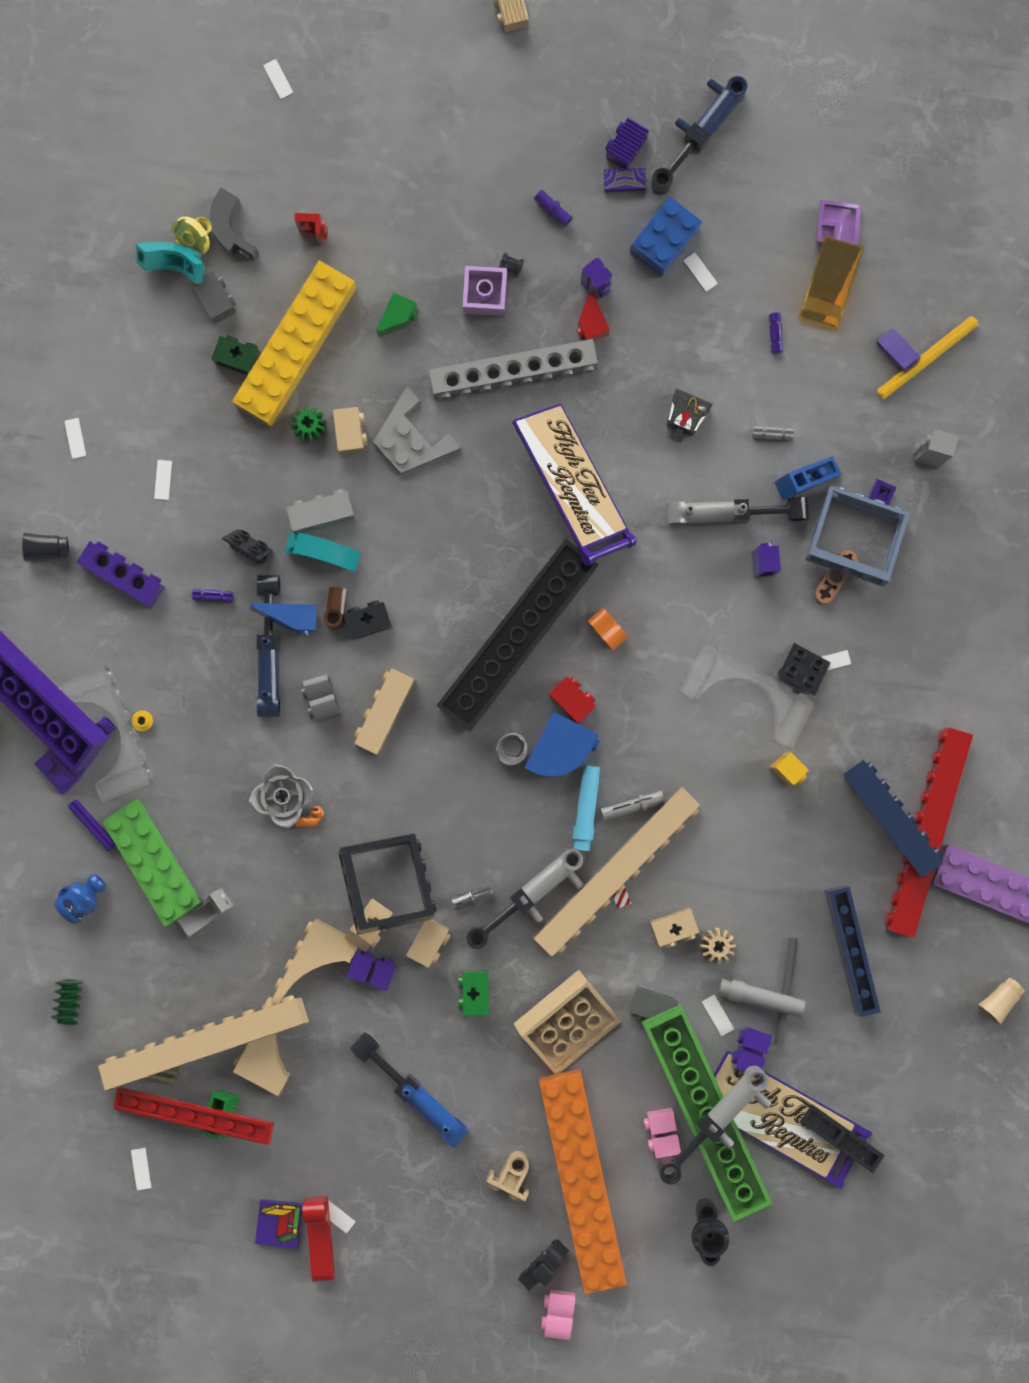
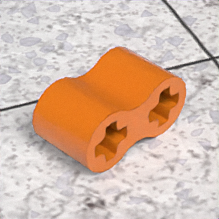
[587,608,628,651]

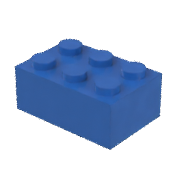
[630,196,702,277]

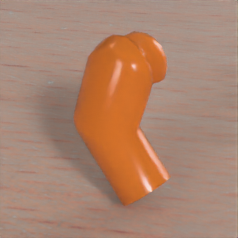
[295,806,324,827]

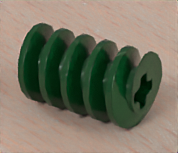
[51,979,84,1025]

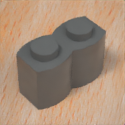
[301,674,341,722]

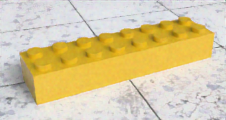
[232,260,357,428]

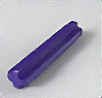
[68,800,116,851]

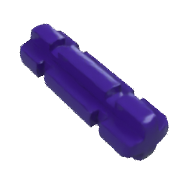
[769,312,783,354]
[192,589,234,603]

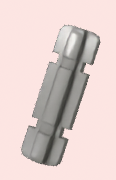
[753,426,794,441]

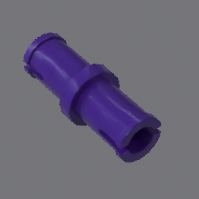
[534,190,573,227]

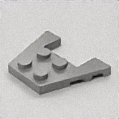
[374,387,461,474]

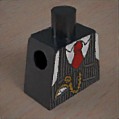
[666,388,713,443]

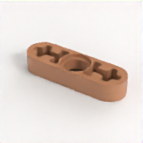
[814,550,857,604]

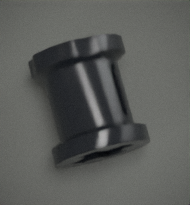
[499,253,524,278]

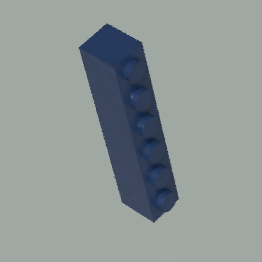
[843,760,944,878]
[824,885,881,1017]

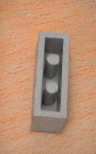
[913,429,959,468]
[286,489,355,534]

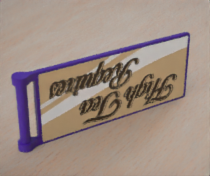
[512,404,637,566]
[713,1051,872,1189]

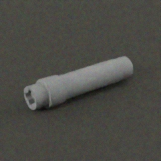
[718,978,805,1018]

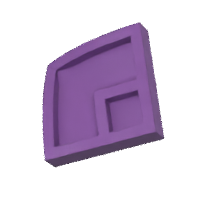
[815,199,861,246]

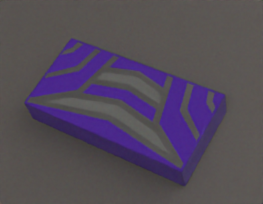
[604,168,646,192]

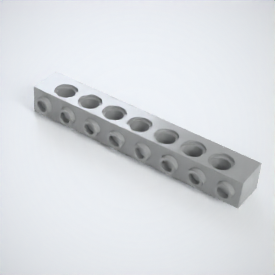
[429,339,598,400]

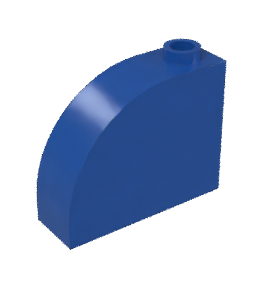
[525,712,600,777]

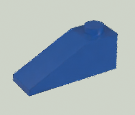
[774,456,842,501]
[250,603,316,635]

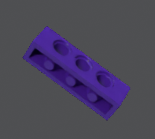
[77,541,165,608]

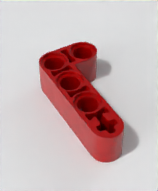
[302,1196,335,1282]

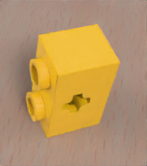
[769,752,809,786]

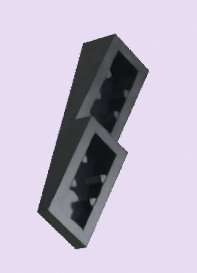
[800,1104,885,1173]

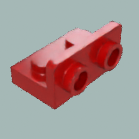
[294,213,328,245]

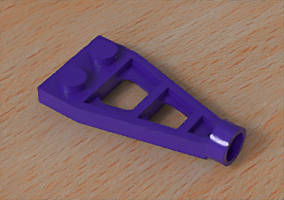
[34,716,116,795]

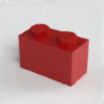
[548,676,596,724]

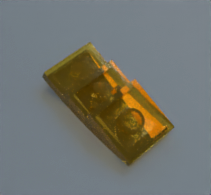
[798,235,865,330]

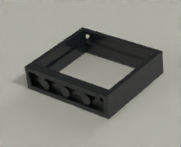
[338,833,436,935]

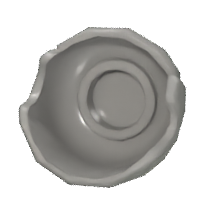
[496,733,528,766]

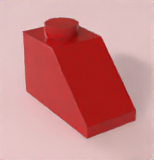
[576,292,610,341]

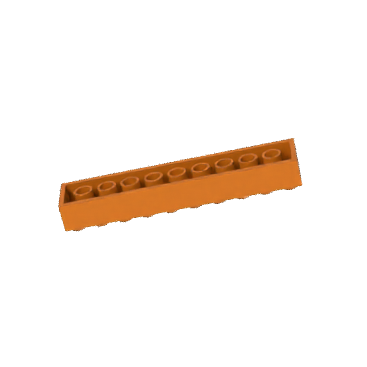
[539,1068,627,1294]

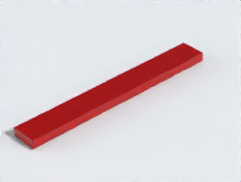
[113,1087,274,1145]

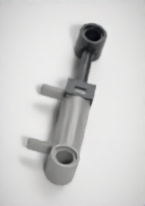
[666,497,809,526]
[467,849,584,949]
[657,1066,771,1185]

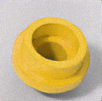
[132,710,153,731]

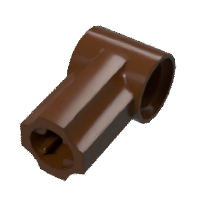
[324,586,348,630]

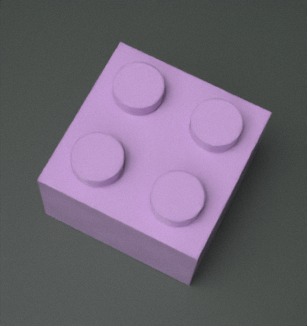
[462,266,507,316]

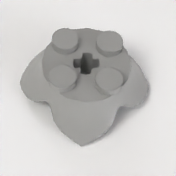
[249,764,313,828]

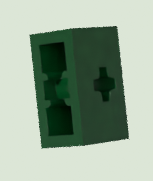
[211,335,261,375]

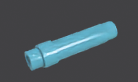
[572,765,600,851]

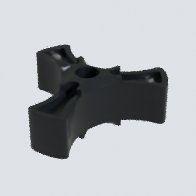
[518,1239,569,1291]

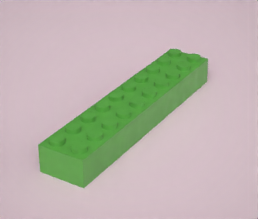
[642,1004,772,1222]

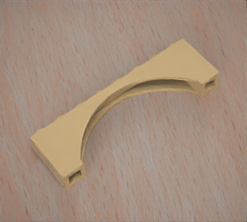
[233,919,359,1096]

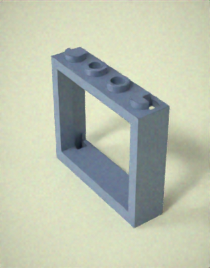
[804,486,910,587]

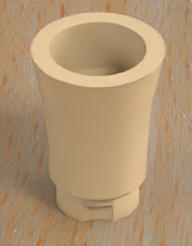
[977,977,1025,1026]

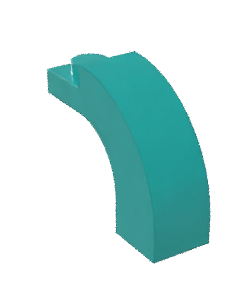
[136,242,205,284]
[284,532,361,572]

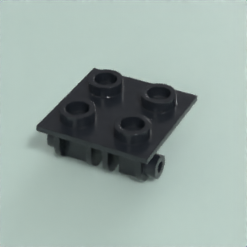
[222,529,273,565]
[777,643,831,696]

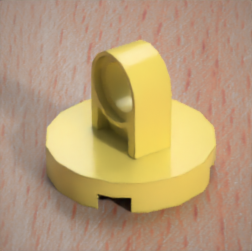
[171,217,212,256]

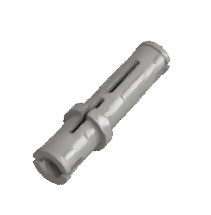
[601,790,665,821]

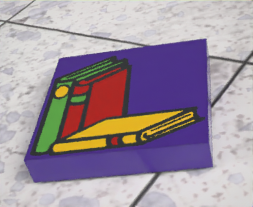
[255,1199,303,1249]

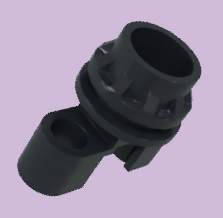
[691,1198,730,1266]

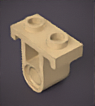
[487,1151,529,1201]

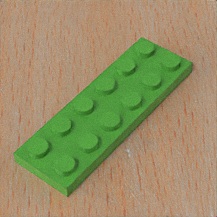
[102,798,203,927]

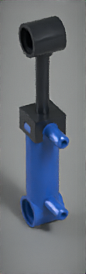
[350,1032,470,1148]

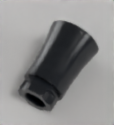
[22,532,69,562]

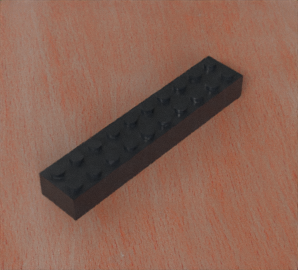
[436,539,599,732]

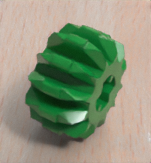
[291,406,327,442]

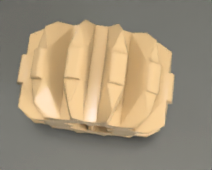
[700,928,736,964]

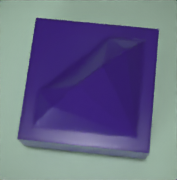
[868,479,897,505]

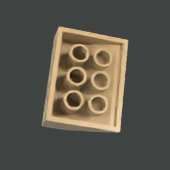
[514,970,622,1074]

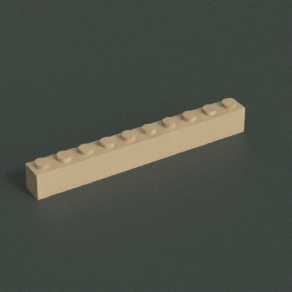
[533,787,700,956]
[98,995,309,1090]

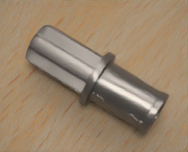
[451,886,494,911]

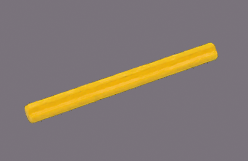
[877,316,978,399]

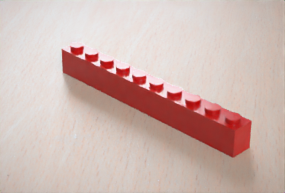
[884,727,973,938]

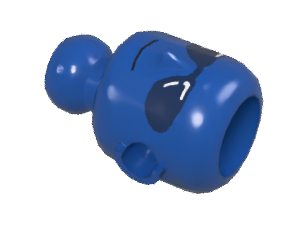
[55,874,106,924]

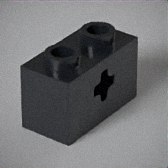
[343,600,393,641]

